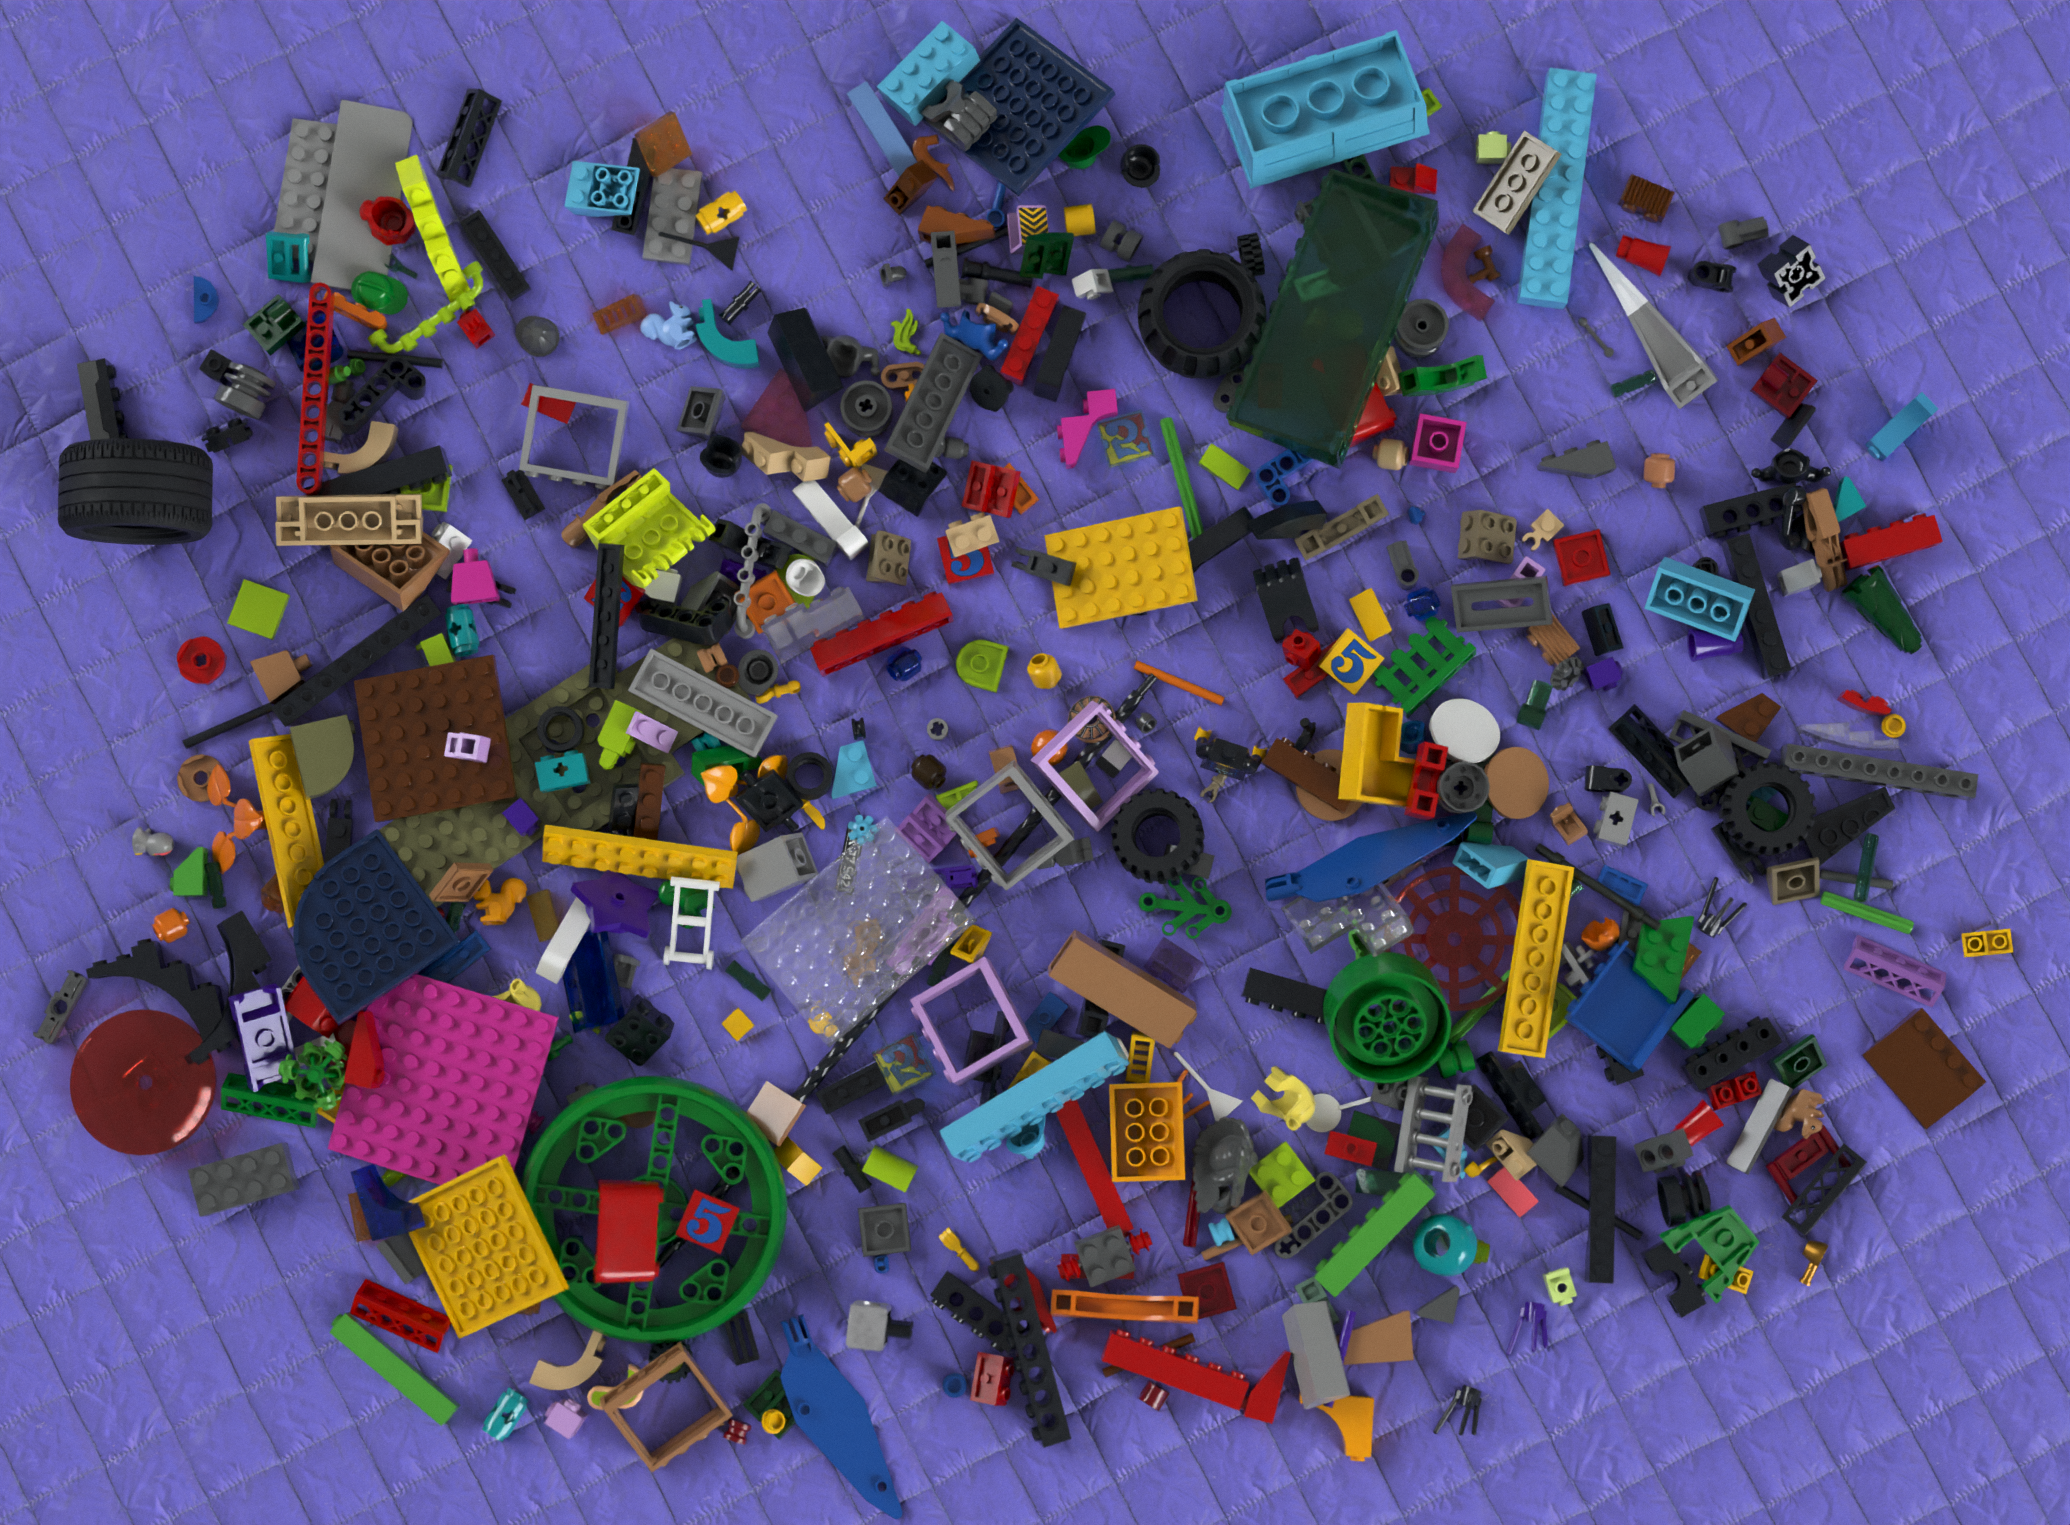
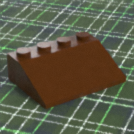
[1861,1008,1986,1129]

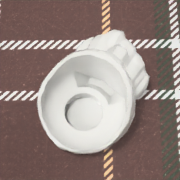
[786,559,825,597]

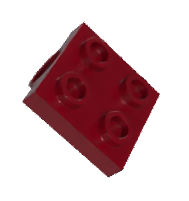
[1750,352,1818,419]

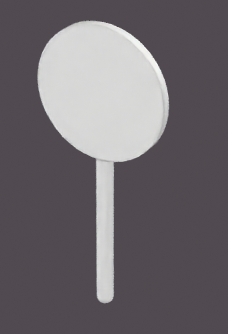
[1305,1094,1372,1132]

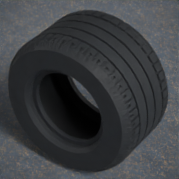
[58,438,213,545]

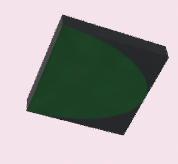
[1347,1110,1401,1171]

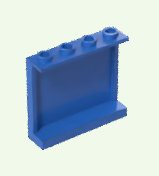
[1564,940,1695,1073]

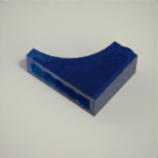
[350,1164,426,1241]

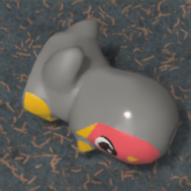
[132,827,174,856]

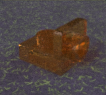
[260,873,284,914]

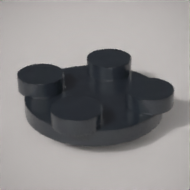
[969,365,1014,412]

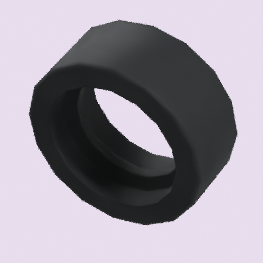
[537,706,584,753]
[786,752,832,800]

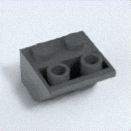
[1674,725,1739,797]

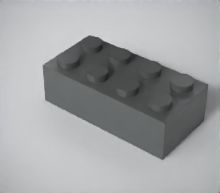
[188,1143,300,1217]

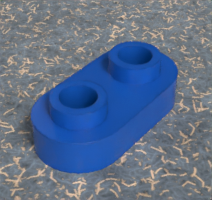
[1400,720,1426,754]

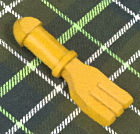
[938,1227,980,1272]

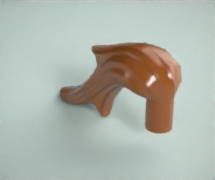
[912,134,955,192]

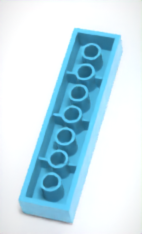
[939,1031,1130,1163]

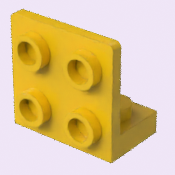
[824,422,878,468]

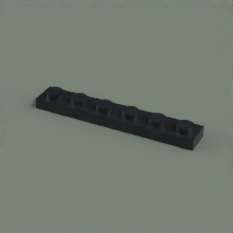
[589,543,624,689]

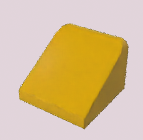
[721,1007,755,1042]

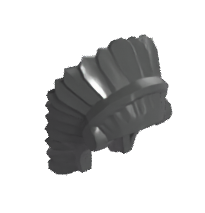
[1192,1117,1258,1213]

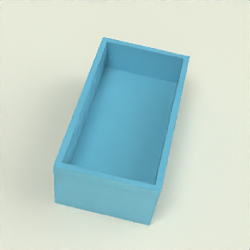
[1221,30,1430,189]

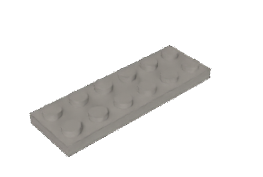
[628,649,778,759]

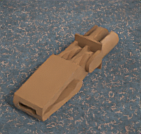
[562,470,642,548]
[1802,488,1848,592]

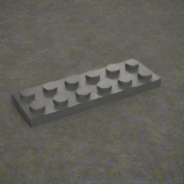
[884,332,983,473]

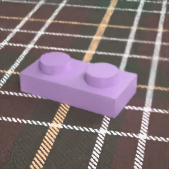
[626,711,678,753]

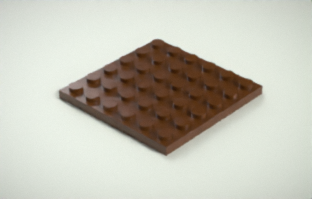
[354,655,517,823]

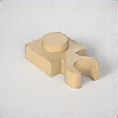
[1521,509,1564,551]

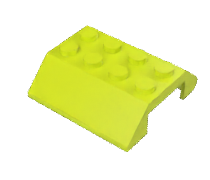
[583,468,716,588]

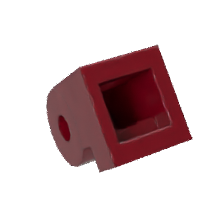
[1138,1380,1170,1411]

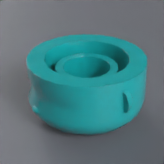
[1413,1214,1477,1276]

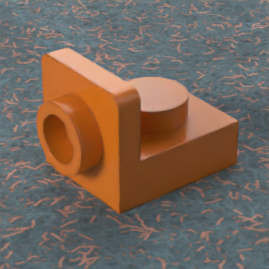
[968,827,1001,859]

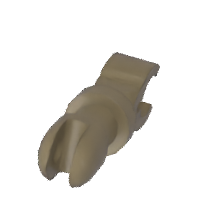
[1200,774,1228,803]

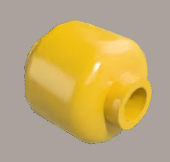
[1027,653,1062,689]

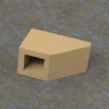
[1485,1129,1537,1181]

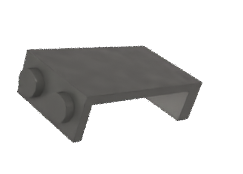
[376,1226,426,1285]

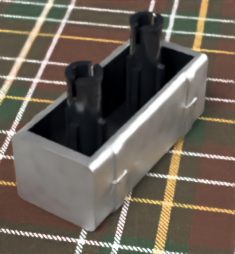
[846,1300,914,1351]

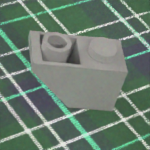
[1776,559,1822,597]

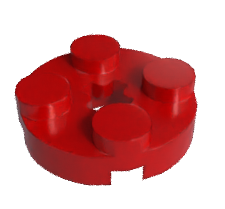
[177,636,227,685]

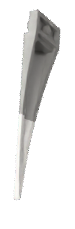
[1589,243,1719,409]

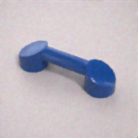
[985,180,1006,229]

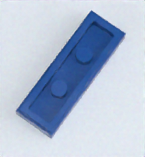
[420,930,492,983]

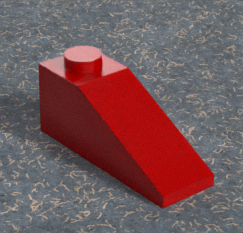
[344,1010,385,1089]
[1240,1350,1291,1424]

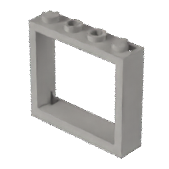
[519,385,629,489]
[945,760,1074,891]

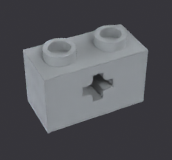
[1593,792,1639,847]

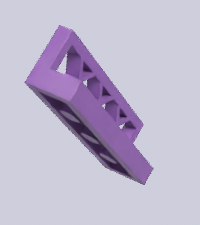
[1843,935,1946,1007]

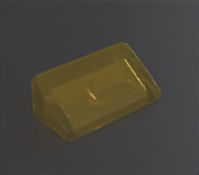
[526,889,560,942]

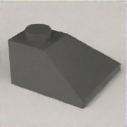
[680,571,740,635]
[1526,1113,1584,1187]

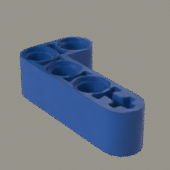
[1255,427,1337,509]

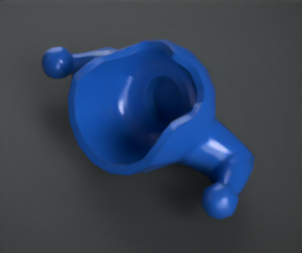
[940,310,1008,361]

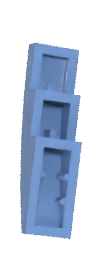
[846,81,917,176]

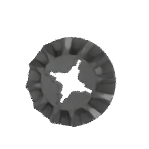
[1550,657,1585,691]

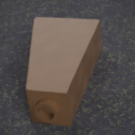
[1336,1310,1413,1365]

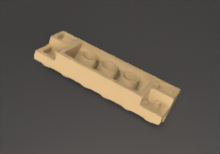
[275,494,424,546]

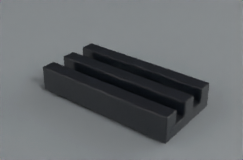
[725,1312,760,1366]

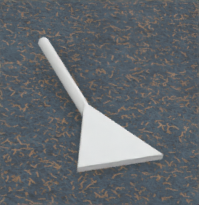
[855,464,888,529]
[1174,1052,1243,1121]

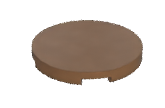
[1484,747,1549,819]
[1296,749,1363,821]

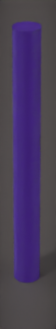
[1323,1310,1356,1408]

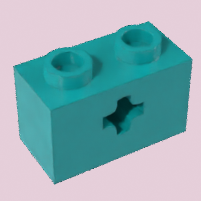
[535,750,590,793]

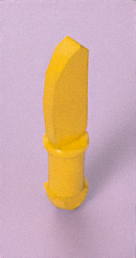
[801,799,825,830]

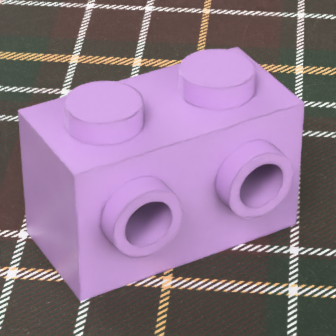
[545,1398,588,1439]

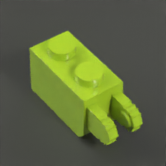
[598,700,644,770]

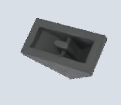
[1414,1285,1460,1324]

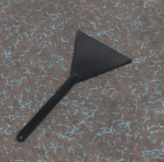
[658,232,739,271]

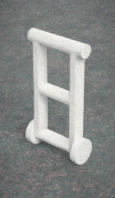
[663,876,720,970]

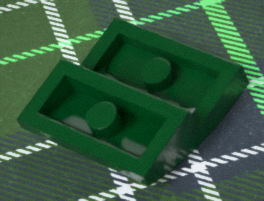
[1019,232,1074,279]
[743,1369,796,1440]

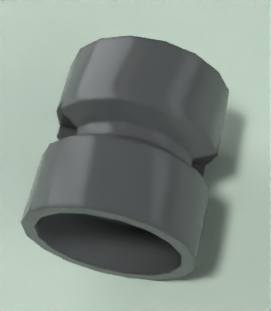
[1100,220,1143,263]

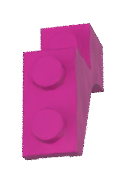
[1057,389,1118,469]

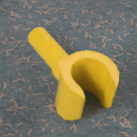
[1464,1156,1498,1178]

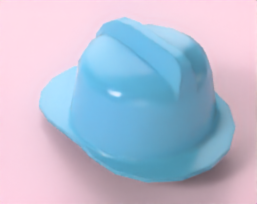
[1006,1115,1045,1159]

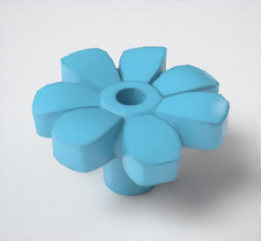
[848,815,878,845]

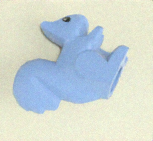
[640,302,697,350]

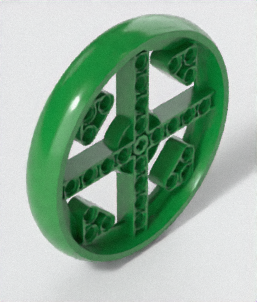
[521,1076,787,1344]

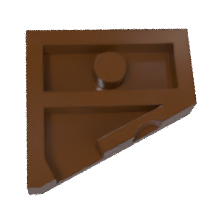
[1715,693,1781,743]

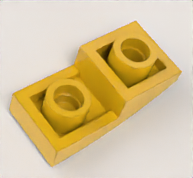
[1961,929,2013,958]
[1697,1254,1754,1294]

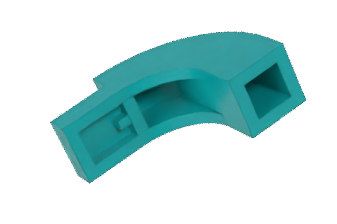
[696,298,760,369]

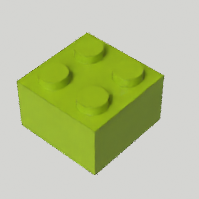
[1248,1141,1315,1209]

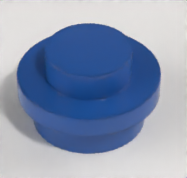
[942,1373,967,1398]

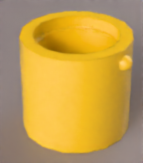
[1063,203,1096,237]

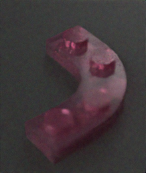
[1441,224,1495,322]

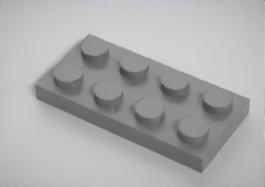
[642,166,703,266]

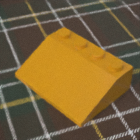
[1109,1082,1185,1182]

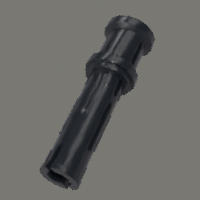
[961,257,1033,288]

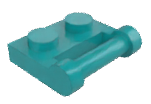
[266,231,312,283]

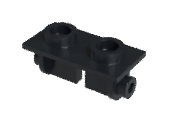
[201,417,253,453]
[502,470,545,520]

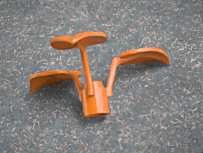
[207,764,267,874]

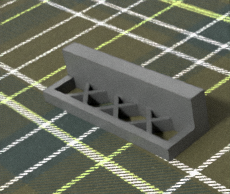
[1668,710,1771,772]

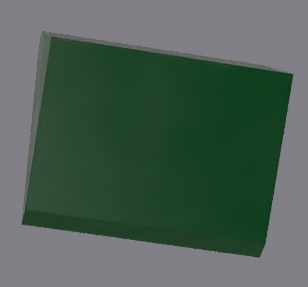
[1767,1034,1828,1089]

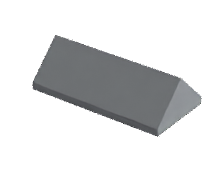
[1282,1301,1350,1410]

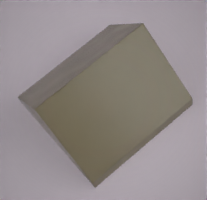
[1765,857,1820,905]

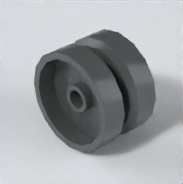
[1393,299,1449,358]
[840,380,893,438]

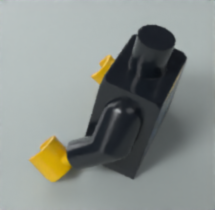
[1194,726,1268,781]

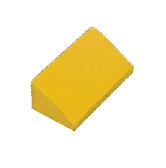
[1349,588,1392,642]

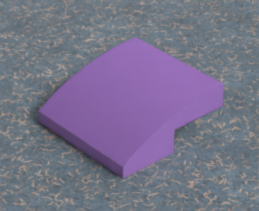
[895,793,958,863]

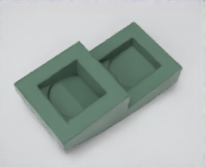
[1294,1276,1340,1325]

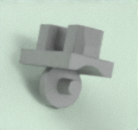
[1559,941,1594,987]

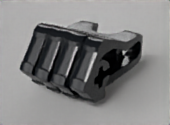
[1253,557,1319,644]

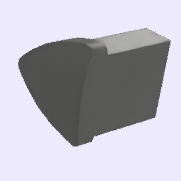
[607,954,641,989]

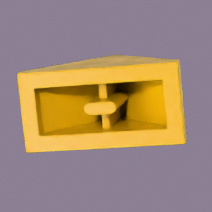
[950,923,992,964]
[774,1136,822,1186]

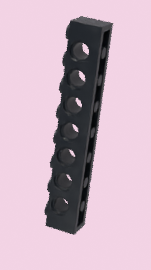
[271,593,442,727]
[987,1249,1071,1448]

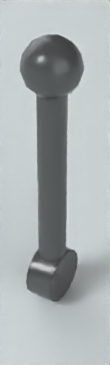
[1578,317,1614,357]

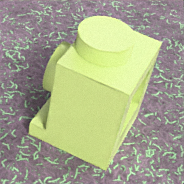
[1542,1267,1577,1306]

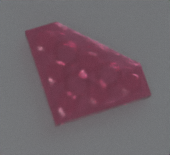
[740,368,813,447]

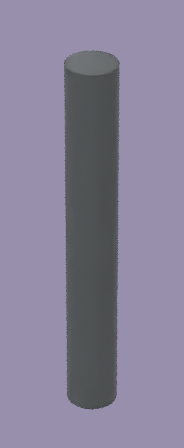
[1819,869,1893,890]

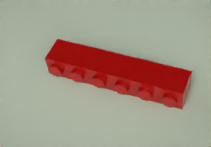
[1101,1328,1250,1411]

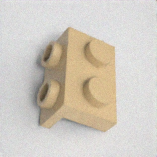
[944,512,1000,557]

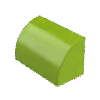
[862,1145,919,1193]

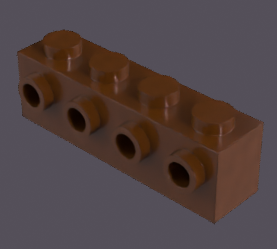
[1261,737,1351,814]

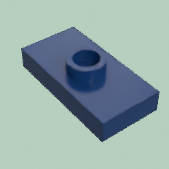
[1596,864,1649,906]
[1024,992,1068,1043]

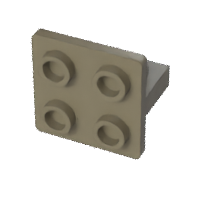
[866,531,911,586]

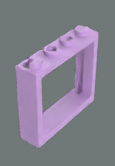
[1030,701,1159,832]
[910,956,1034,1086]

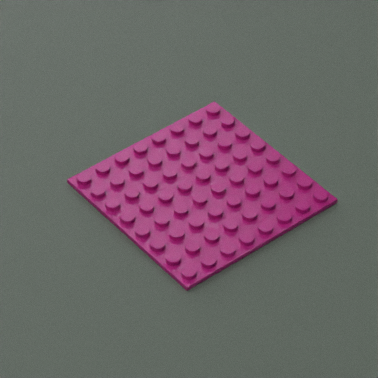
[328,974,559,1185]

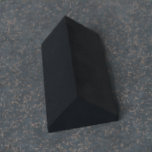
[767,307,844,412]

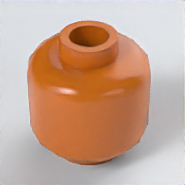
[151,908,190,943]

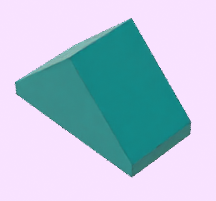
[1833,476,1866,523]

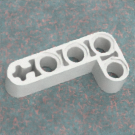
[792,480,869,561]
[535,897,591,984]

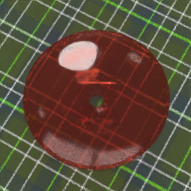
[70,1010,217,1155]

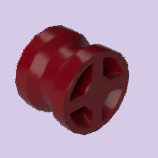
[723,1418,752,1445]

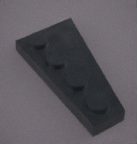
[1803,787,1895,866]

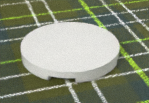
[1429,699,1500,763]

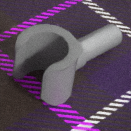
[1648,783,1665,817]

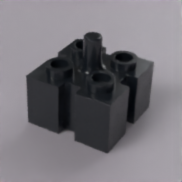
[1757,235,1825,308]

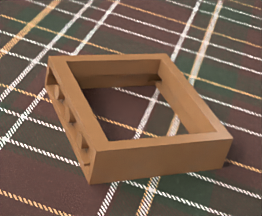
[600,1341,733,1472]

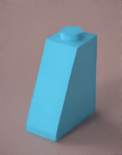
[1452,842,1530,889]

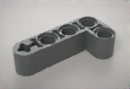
[1273,1172,1353,1259]

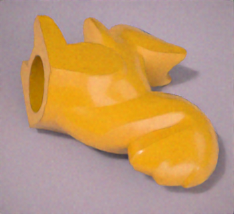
[473,878,527,925]

